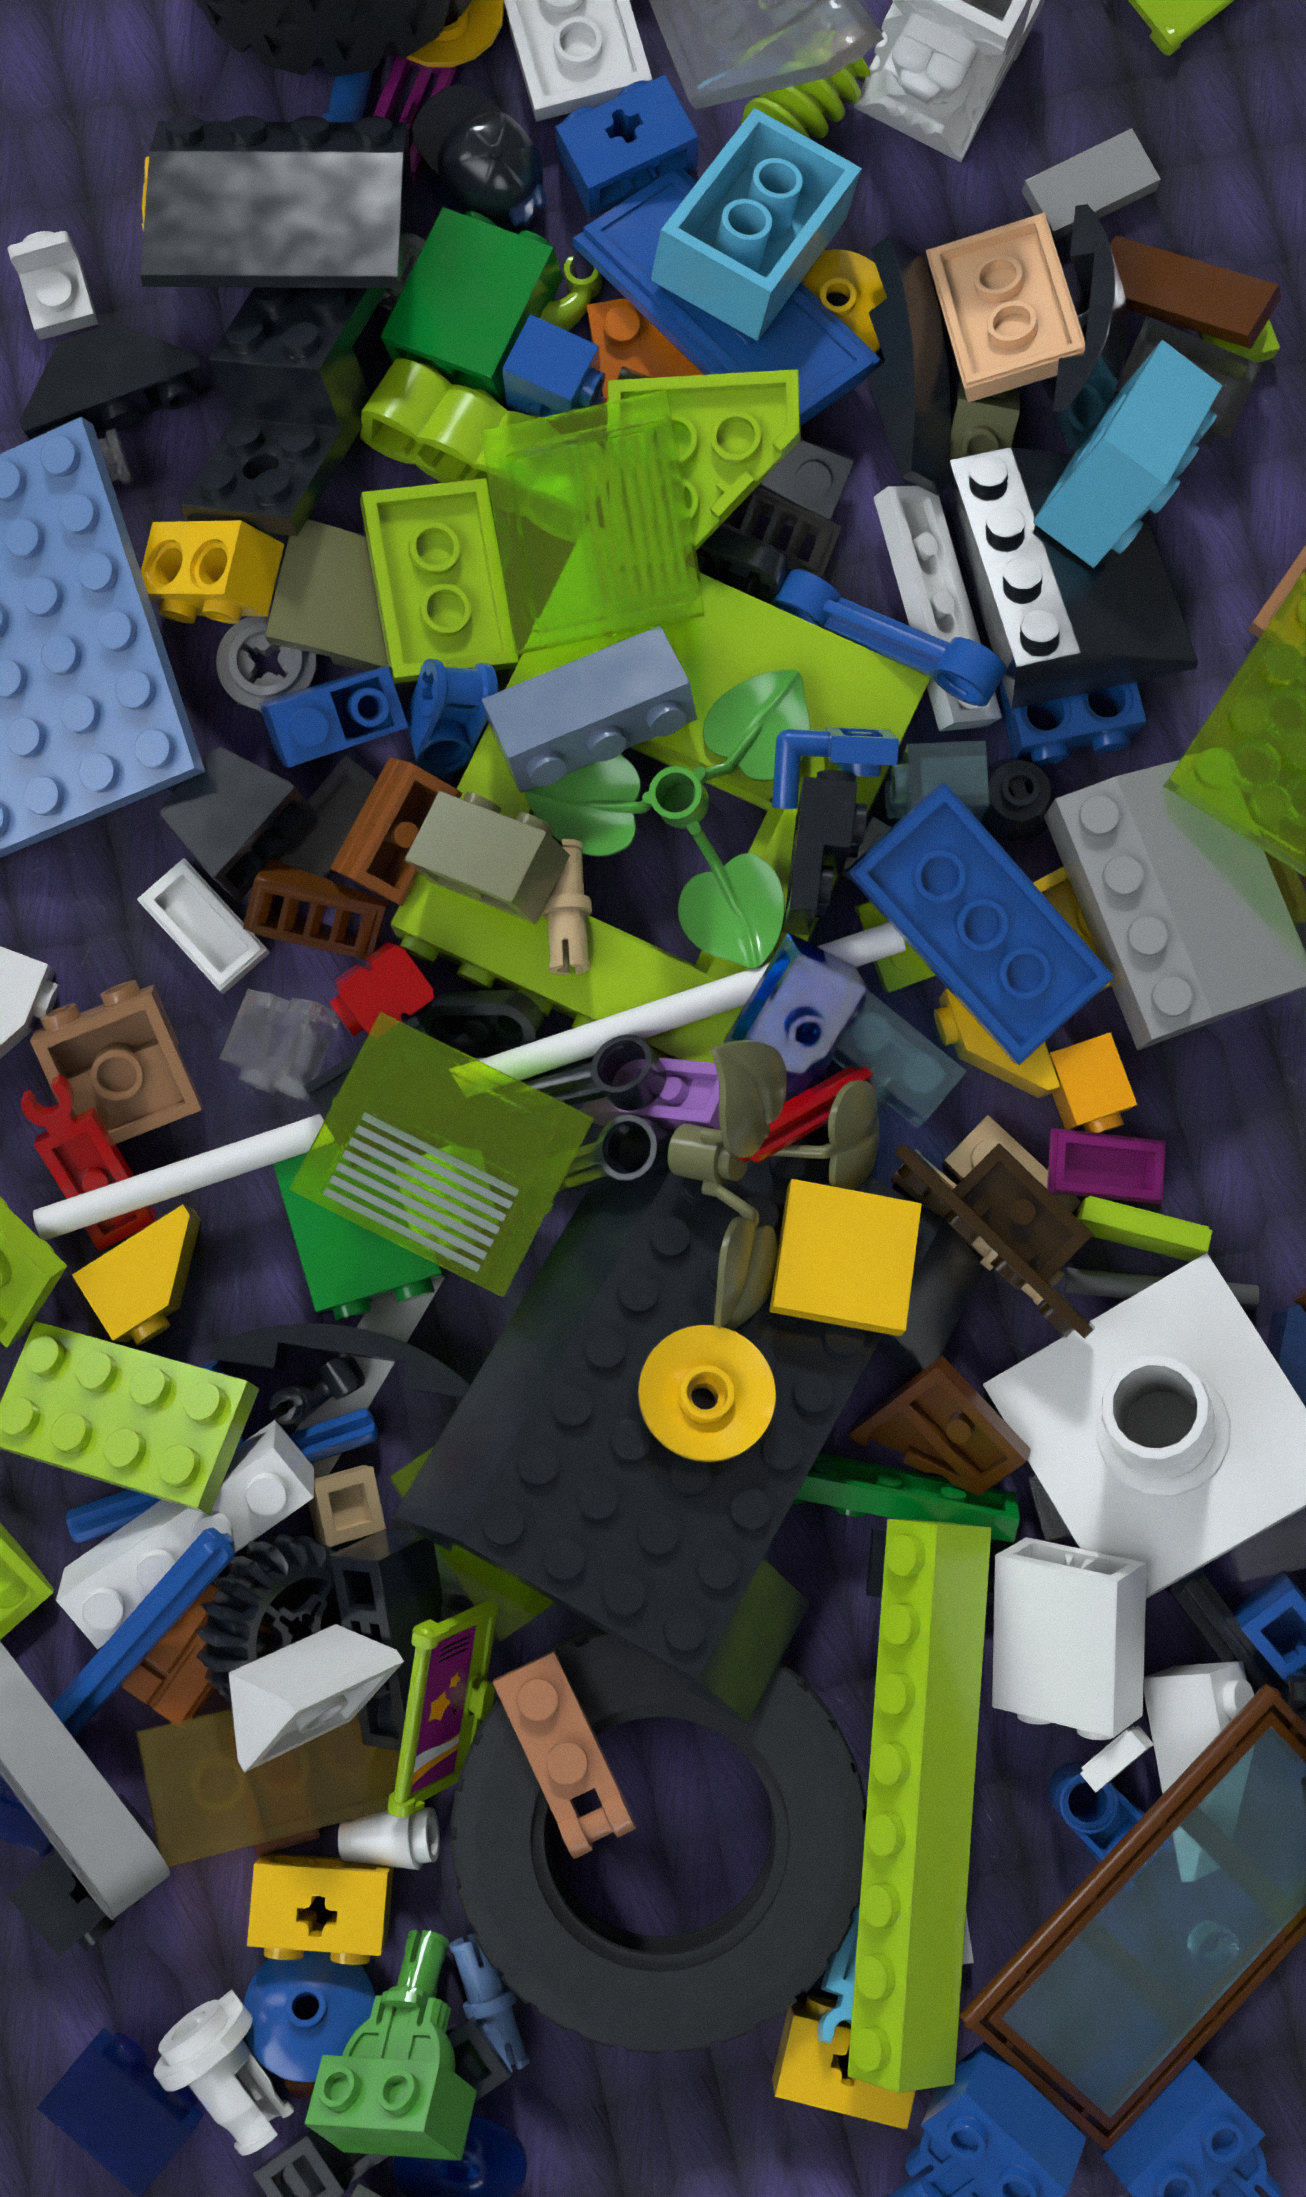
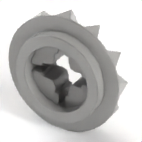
[216,613,318,713]

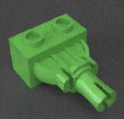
[305,1930,477,2160]

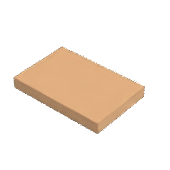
[925,212,1085,403]

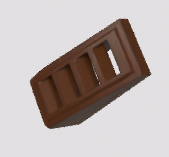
[243,859,389,959]

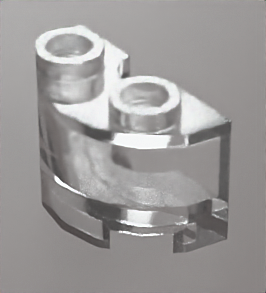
[219,989,340,1101]

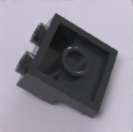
[783,770,867,935]

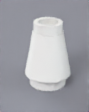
[338,1807,440,1870]

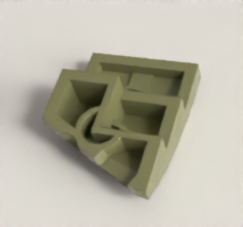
[265,520,418,688]

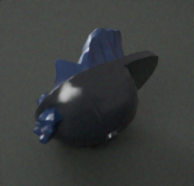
[412,84,546,227]

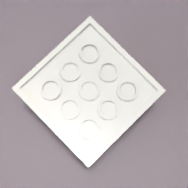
[983,1253,1306,1599]

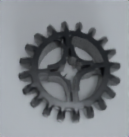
[195,1533,342,1704]

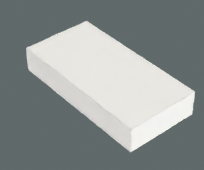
[137,858,270,995]

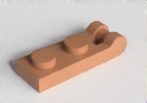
[493,1650,637,1859]

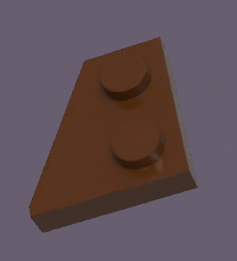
[848,1355,1031,1496]

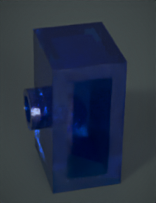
[723,932,868,1096]

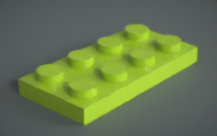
[0,1321,259,1515]

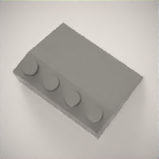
[1044,749,1306,1051]

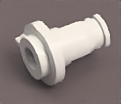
[154,1990,294,2156]

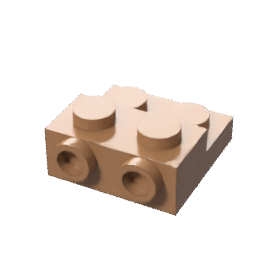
[30,980,203,1144]

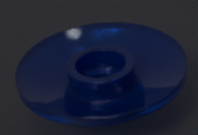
[393,2116,528,2197]

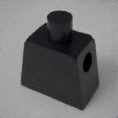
[160,747,317,902]

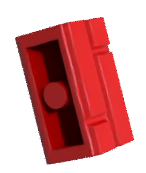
[329,942,434,1039]

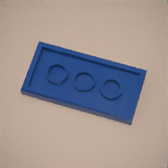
[844,783,1115,1065]

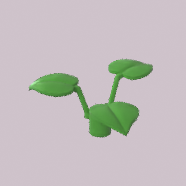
[525,670,811,969]

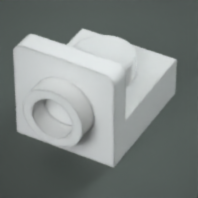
[7,231,99,340]

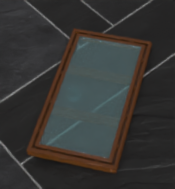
[959,1684,1306,2152]

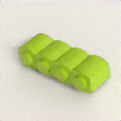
[360,358,610,543]

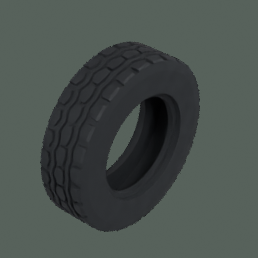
[450,1626,867,2054]

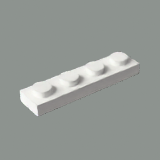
[873,486,1002,731]

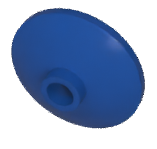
[243,1951,375,2083]

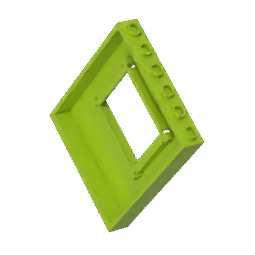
[390,522,931,1063]

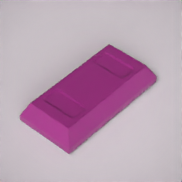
[1047,1128,1166,1205]

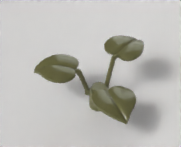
[668,1040,880,1330]

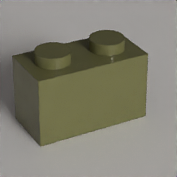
[405,791,570,924]

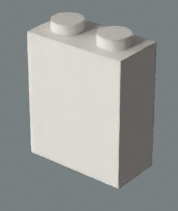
[992,1537,1147,1740]

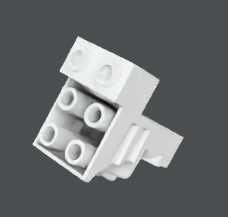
[854,0,1045,162]

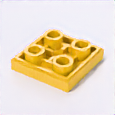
[769,1179,922,1337]

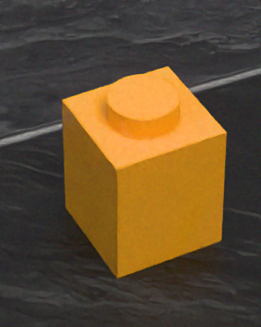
[1049,1032,1137,1134]

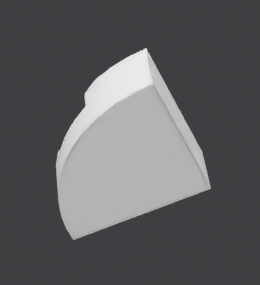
[1080,1725,1154,1792]

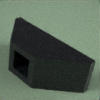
[20,321,210,440]

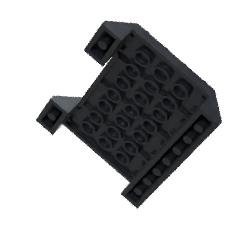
[392,1127,986,1724]

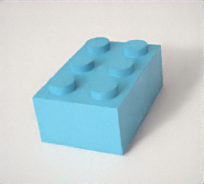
[651,108,862,341]
[1033,340,1222,568]

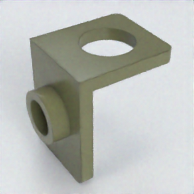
[948,378,1020,474]

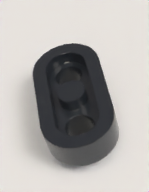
[419,990,544,1058]

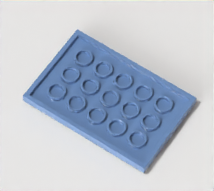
[0,417,205,858]

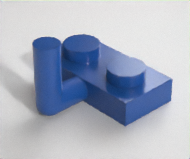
[772,727,899,809]

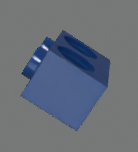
[997,681,1146,766]

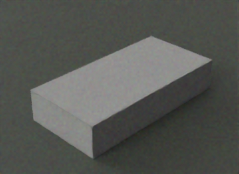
[1022,128,1161,241]

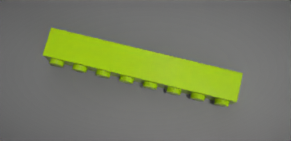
[848,1519,991,2093]

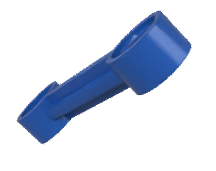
[771,569,1007,707]

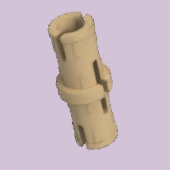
[541,839,592,975]

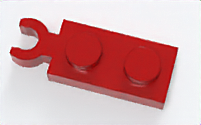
[21,1075,157,1251]

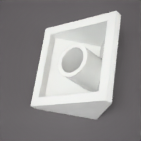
[229,1624,404,1773]

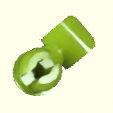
[540,256,603,332]

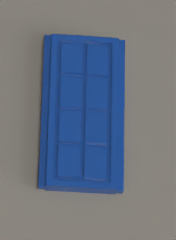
[572,167,881,426]

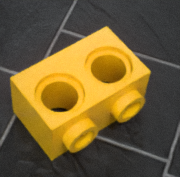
[141,520,285,624]

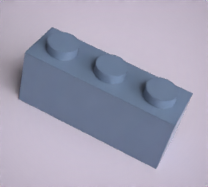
[481,625,697,793]

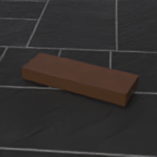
[1089,235,1282,349]

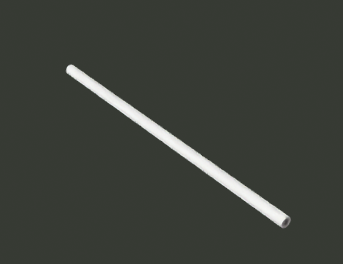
[33,922,906,1241]

